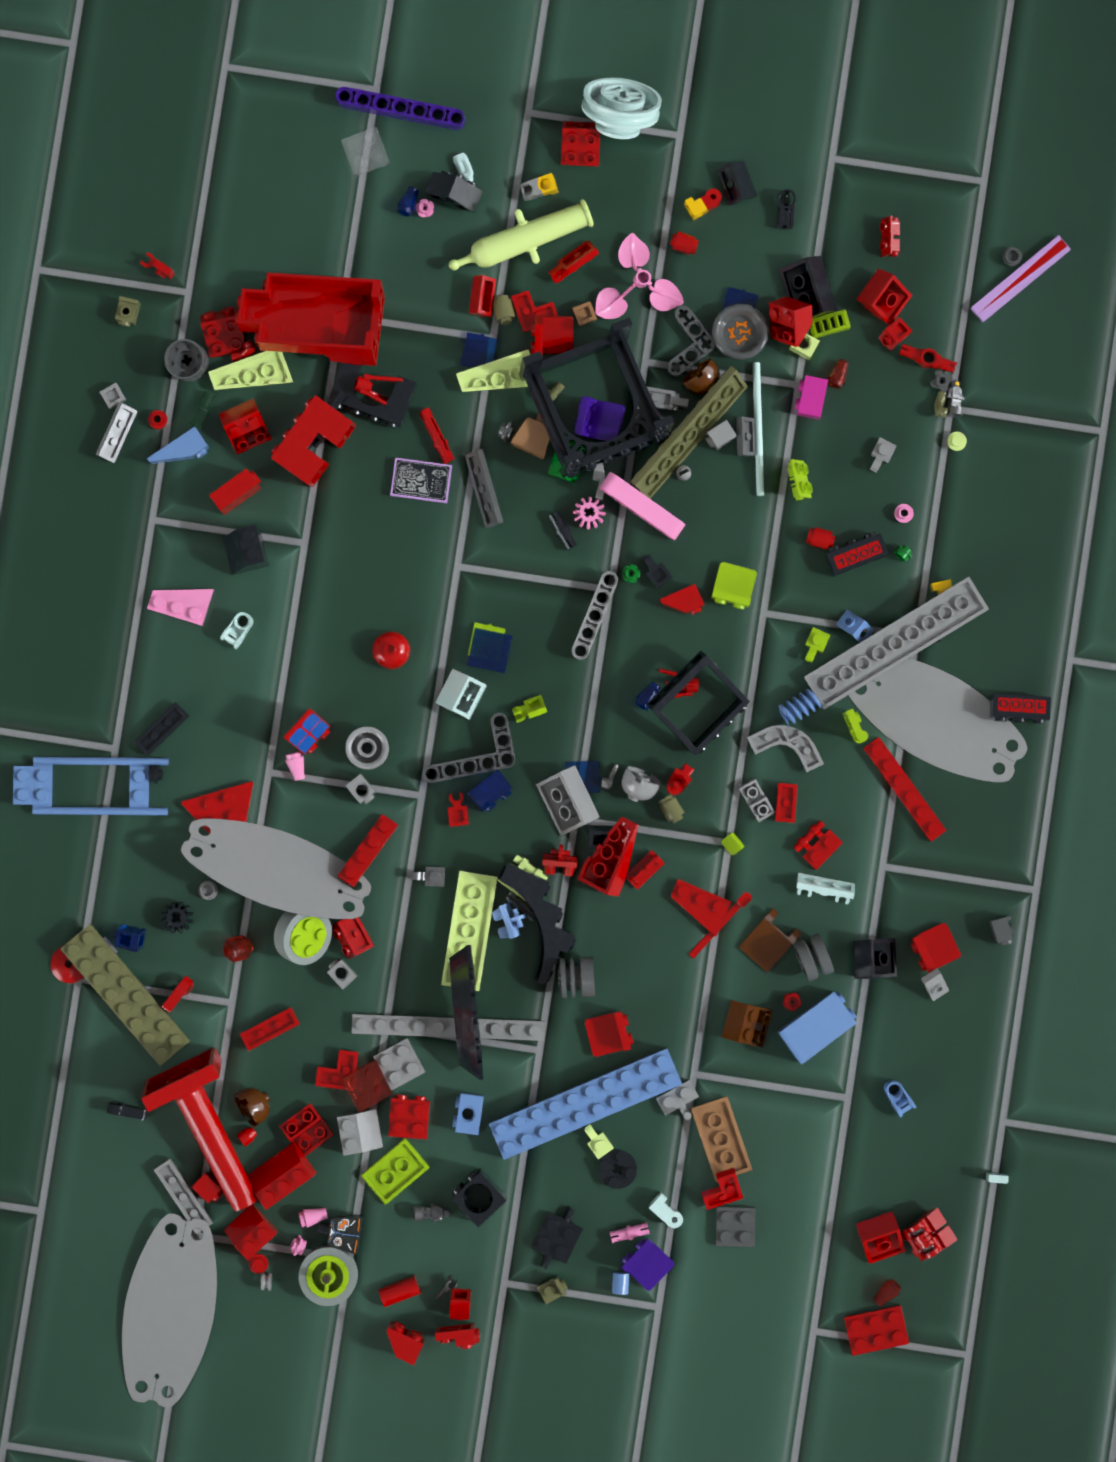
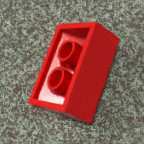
[248,1141,317,1210]

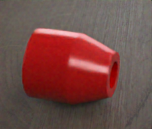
[236,1126,257,1147]

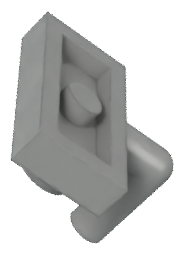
[656,1080,699,1120]

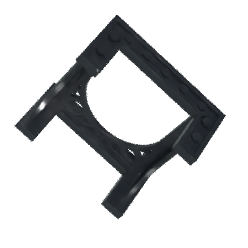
[519,317,674,478]

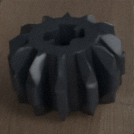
[161,901,194,934]

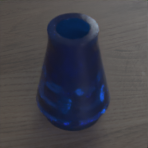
[397,187,419,217]
[635,682,661,711]

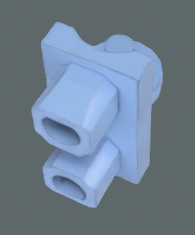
[492,903,526,939]

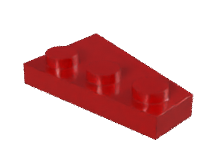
[670,879,731,937]

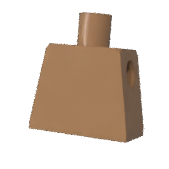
[511,413,550,460]

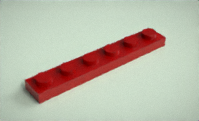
[863,737,947,842]

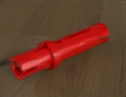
[419,408,455,464]

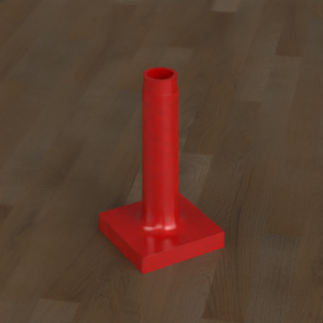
[141,1047,258,1211]

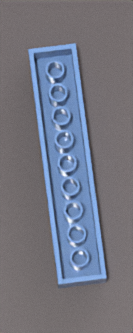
[489,1047,682,1160]

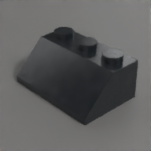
[779,256,837,319]

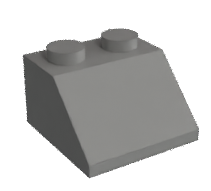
[337,1109,383,1156]

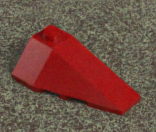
[577,817,638,896]

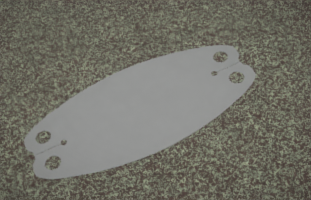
[849,658,1027,782]
[181,819,371,919]
[122,1214,217,1408]

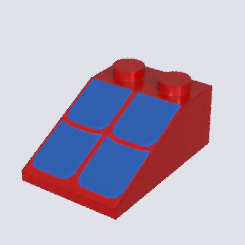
[284,708,331,755]

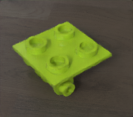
[787,459,813,501]

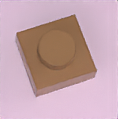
[572,301,597,327]

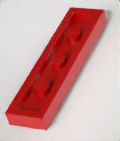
[338,814,398,888]

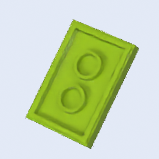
[361,1138,430,1205]

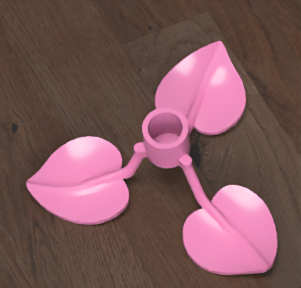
[595,233,684,319]

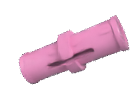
[609,1222,650,1244]

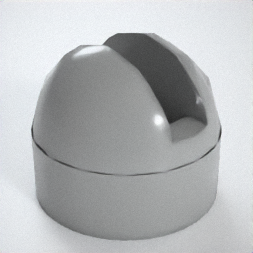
[676,465,691,481]

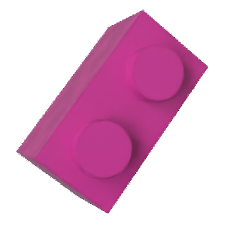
[794,375,828,420]

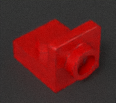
[878,318,913,351]

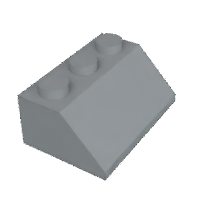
[536,766,600,836]

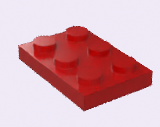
[844,1305,909,1356]

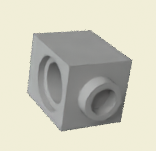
[706,420,737,450]
[346,774,376,804]
[327,959,358,989]

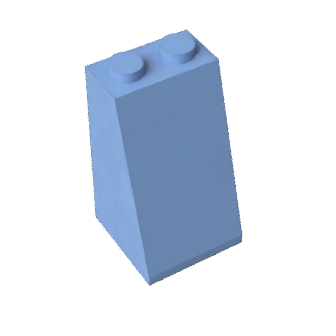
[777,991,857,1065]

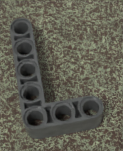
[423,713,515,783]

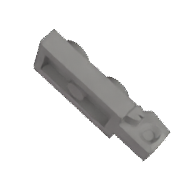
[647,387,689,411]

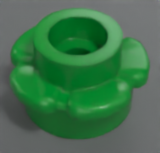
[894,545,912,562]
[622,564,640,583]

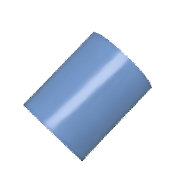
[612,1272,629,1295]

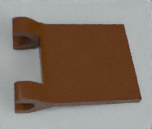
[739,908,802,972]

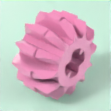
[573,497,606,530]

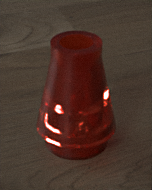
[827,359,849,389]
[873,1278,902,1307]

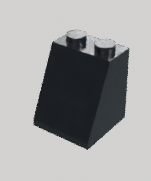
[223,524,269,575]

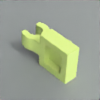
[584,1124,614,1159]

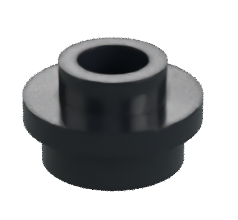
[149,765,163,784]

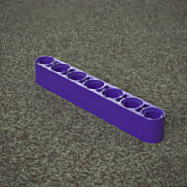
[336,87,465,130]

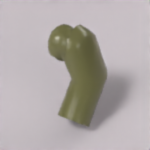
[548,381,565,401]
[934,391,948,418]

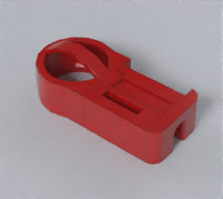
[162,976,194,1013]

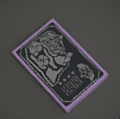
[390,458,452,504]

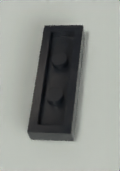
[134,702,189,756]

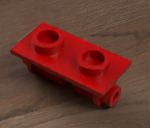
[880,216,900,257]
[626,850,665,890]

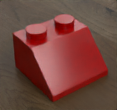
[857,268,912,326]
[224,1204,279,1261]
[856,1212,906,1264]

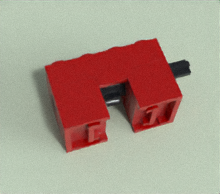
[271,388,357,487]

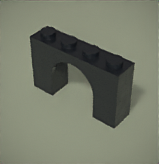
[329,363,417,429]

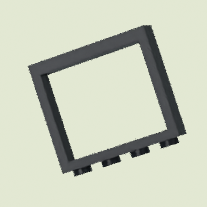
[646,651,750,755]

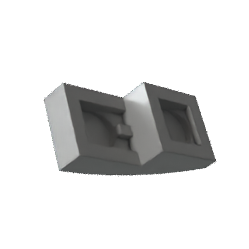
[593,463,605,502]

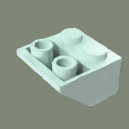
[435,669,487,720]

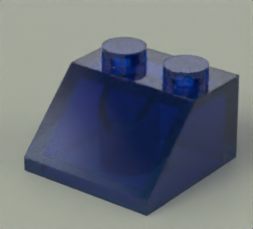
[468,769,513,812]

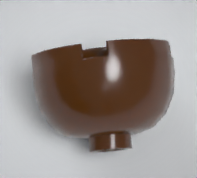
[682,358,720,395]
[234,1087,270,1127]

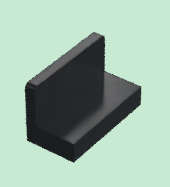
[717,161,757,206]

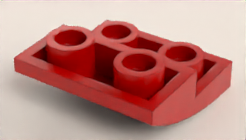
[279,1103,335,1157]

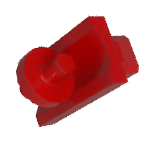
[666,763,694,795]
[542,844,578,876]

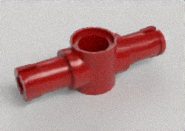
[899,343,957,374]

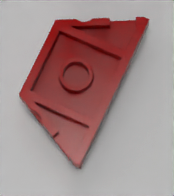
[181,781,254,834]

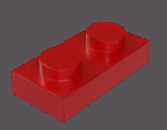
[775,783,798,823]

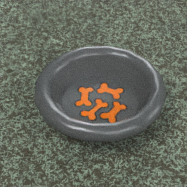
[712,303,769,360]

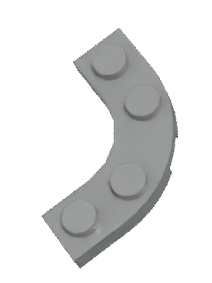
[747,725,824,773]

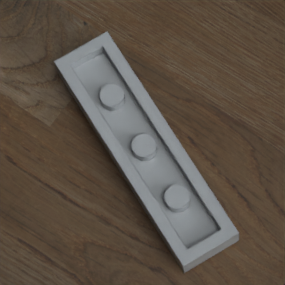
[154,1159,213,1234]

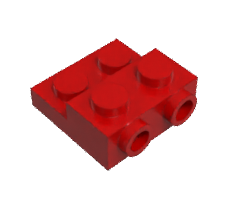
[388,1094,430,1139]
[435,1323,480,1349]

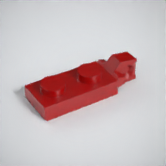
[548,240,599,283]

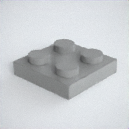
[373,1038,426,1091]

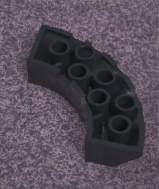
[449,945,483,1080]

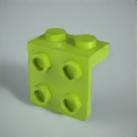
[711,562,757,610]

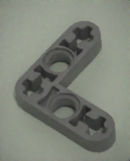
[667,305,715,377]

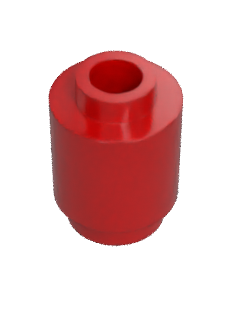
[670,231,699,255]
[806,527,835,550]

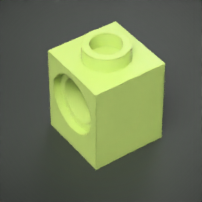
[789,333,820,360]

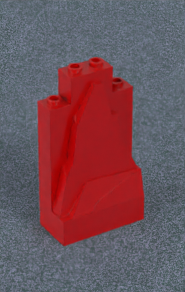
[235,273,385,366]

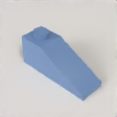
[147,427,209,464]

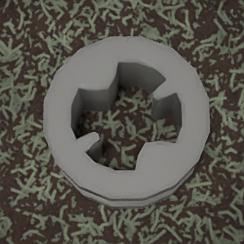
[261,1273,272,1291]

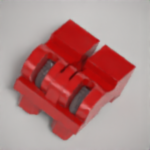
[902,1208,957,1261]

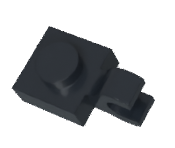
[642,555,673,589]

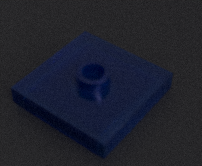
[467,628,513,674]

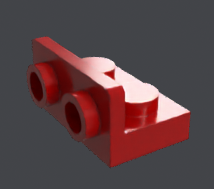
[332,917,374,960]

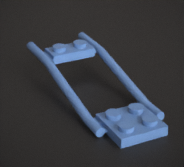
[13,757,169,815]

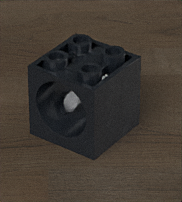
[452,1168,507,1227]

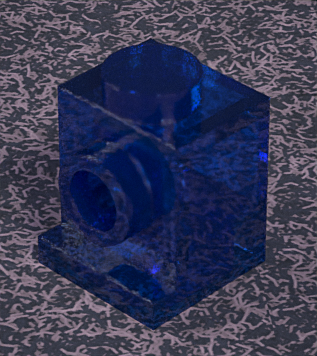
[114,925,146,952]

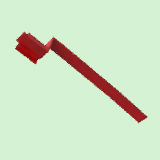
[689,892,752,959]

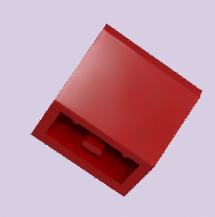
[769,296,813,347]
[219,399,272,455]
[387,1321,425,1365]

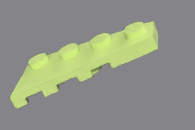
[456,349,530,392]
[208,351,293,390]

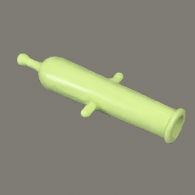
[448,199,594,271]

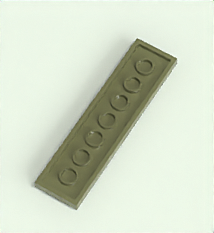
[630,366,748,499]
[60,923,190,1066]

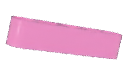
[599,472,685,541]

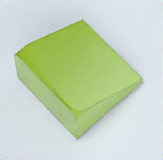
[721,833,744,855]

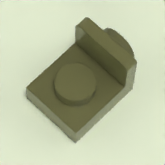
[537,1276,568,1304]

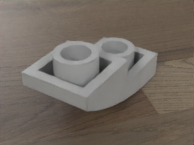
[738,778,775,822]

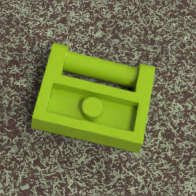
[842,709,868,744]

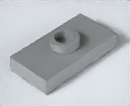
[921,968,949,1001]

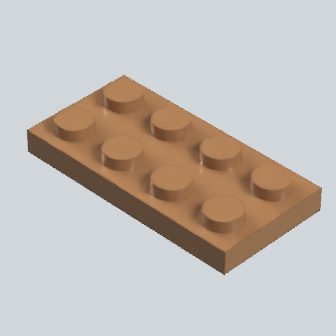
[691,1096,752,1182]

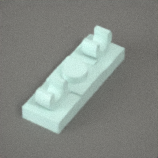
[796,873,855,904]

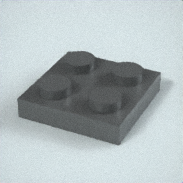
[716,1206,756,1247]

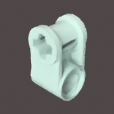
[220,612,253,649]

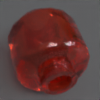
[223,935,253,962]

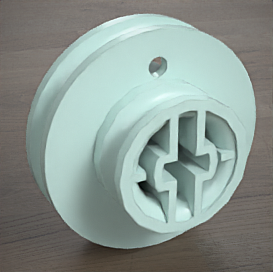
[582,78,662,139]

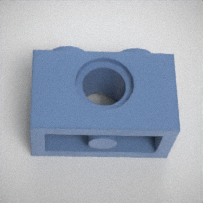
[452,1092,484,1135]

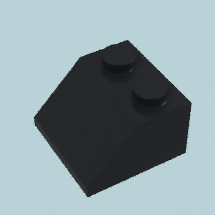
[853,938,897,979]

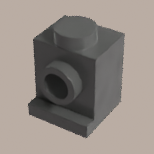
[989,916,1014,946]

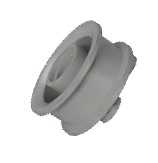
[346,727,389,769]

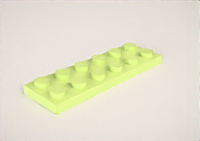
[441,871,498,991]

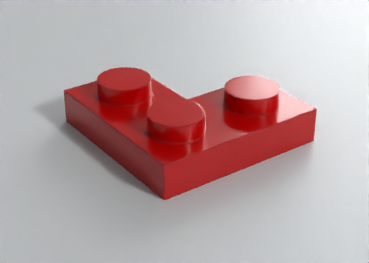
[511,290,558,333]
[315,1050,359,1091]
[701,1168,743,1210]

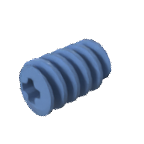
[779,689,822,727]

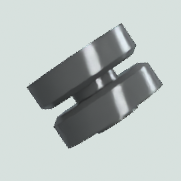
[793,933,834,982]

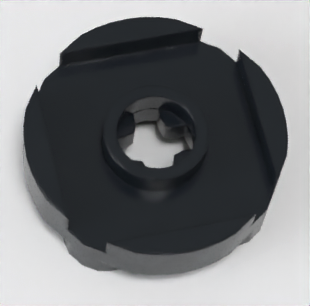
[599,1149,637,1189]

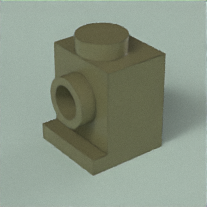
[115,296,141,327]

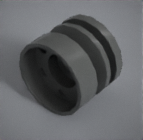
[164,339,209,382]
[558,956,595,998]

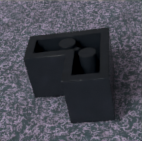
[425,171,483,213]

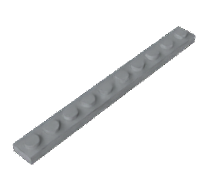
[352,1014,545,1041]

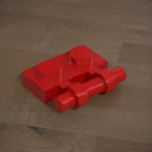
[793,820,843,870]

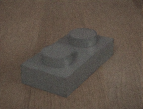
[736,417,756,457]

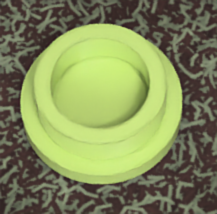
[947,432,967,451]

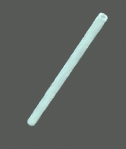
[752,362,764,496]

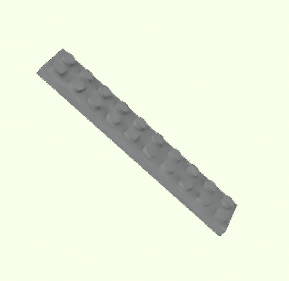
[804,577,989,709]

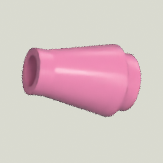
[285,751,305,781]
[298,1208,328,1228]

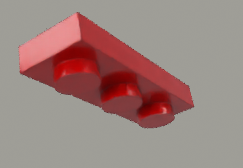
[240,1007,300,1051]

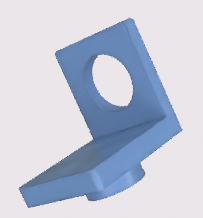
[836,610,874,643]

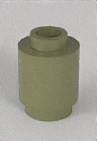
[493,295,515,325]
[658,794,685,824]

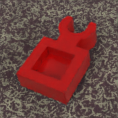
[448,793,469,827]

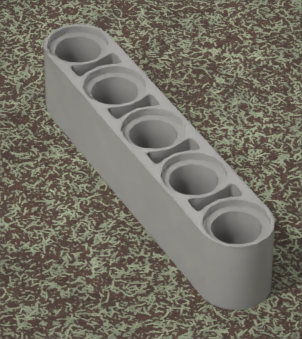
[572,571,618,661]

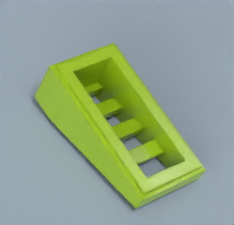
[810,309,851,338]

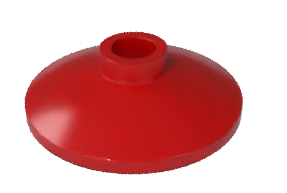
[51,946,84,983]

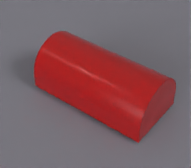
[378,1275,421,1307]

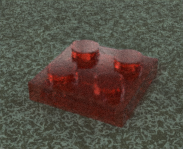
[341,1060,393,1113]

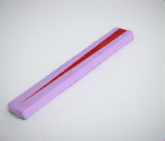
[970,235,1071,323]

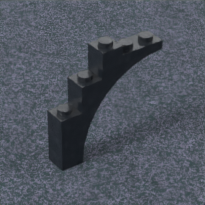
[497,861,576,985]

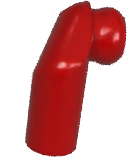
[231,341,255,362]

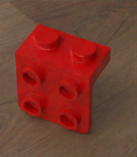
[200,307,245,358]
[531,316,573,356]
[910,923,961,973]
[585,1011,634,1057]

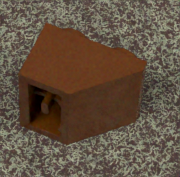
[722,1000,773,1048]

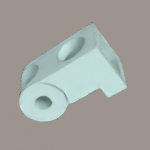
[648,1192,683,1228]

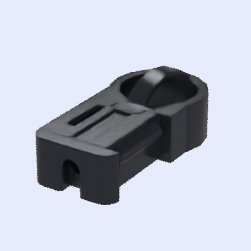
[776,189,796,230]
[106,1101,147,1120]

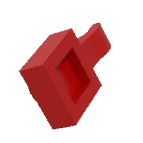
[140,252,175,279]

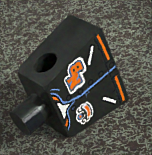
[317,1215,363,1254]

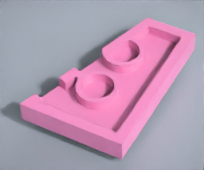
[147,589,214,626]

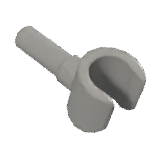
[601,764,619,789]

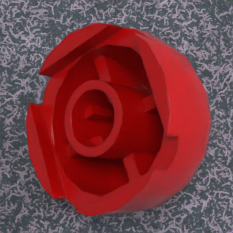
[372,631,411,670]

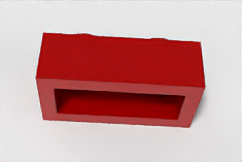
[469,275,496,317]

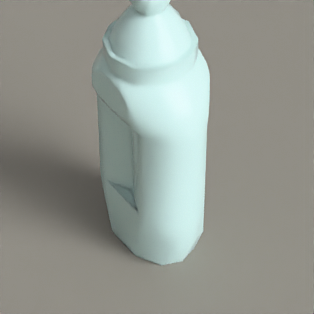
[453,153,474,182]

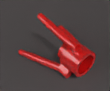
[354,373,403,405]
[659,669,699,698]

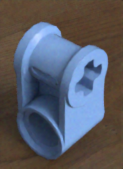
[884,1080,917,1118]

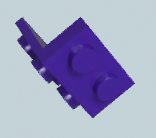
[574,396,625,441]
[621,1237,674,1291]

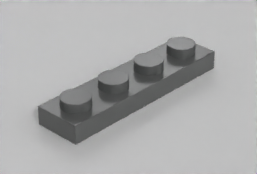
[465,449,503,528]

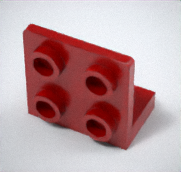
[561,121,600,166]

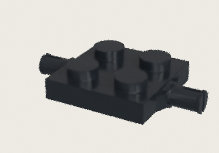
[531,1206,583,1269]

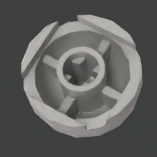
[622,766,661,802]

